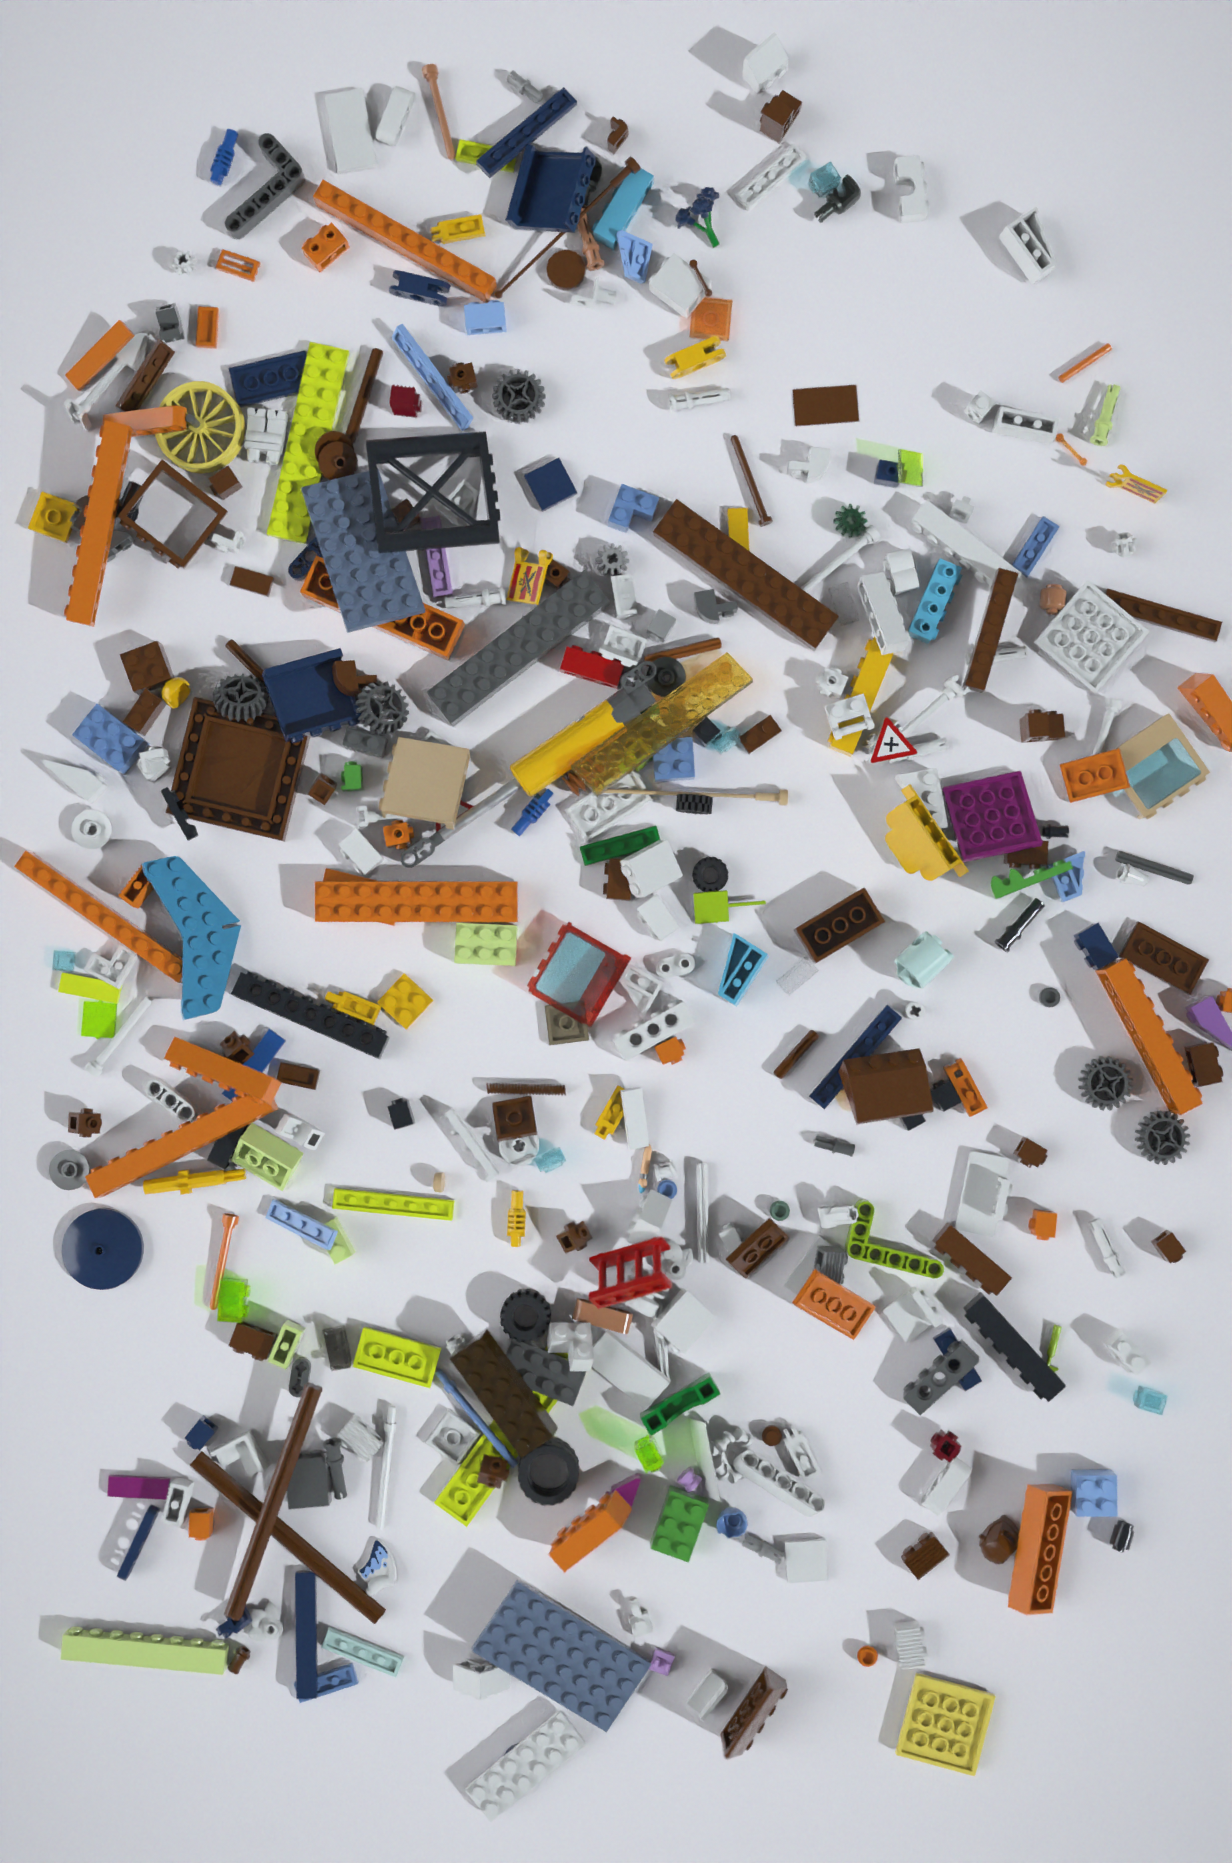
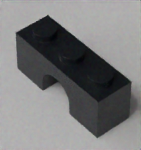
[899,1079,961,1131]

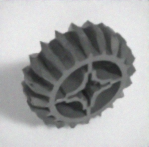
[492,368,546,424]
[213,673,268,722]
[355,681,410,735]
[1078,1056,1134,1111]
[1135,1110,1191,1165]

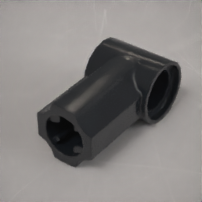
[116,481,144,522]

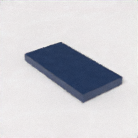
[228,350,307,408]

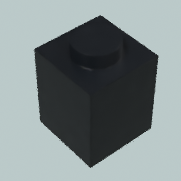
[691,716,721,747]
[387,1098,415,1130]

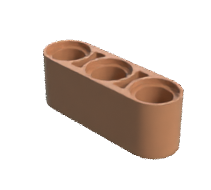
[572,1298,633,1334]

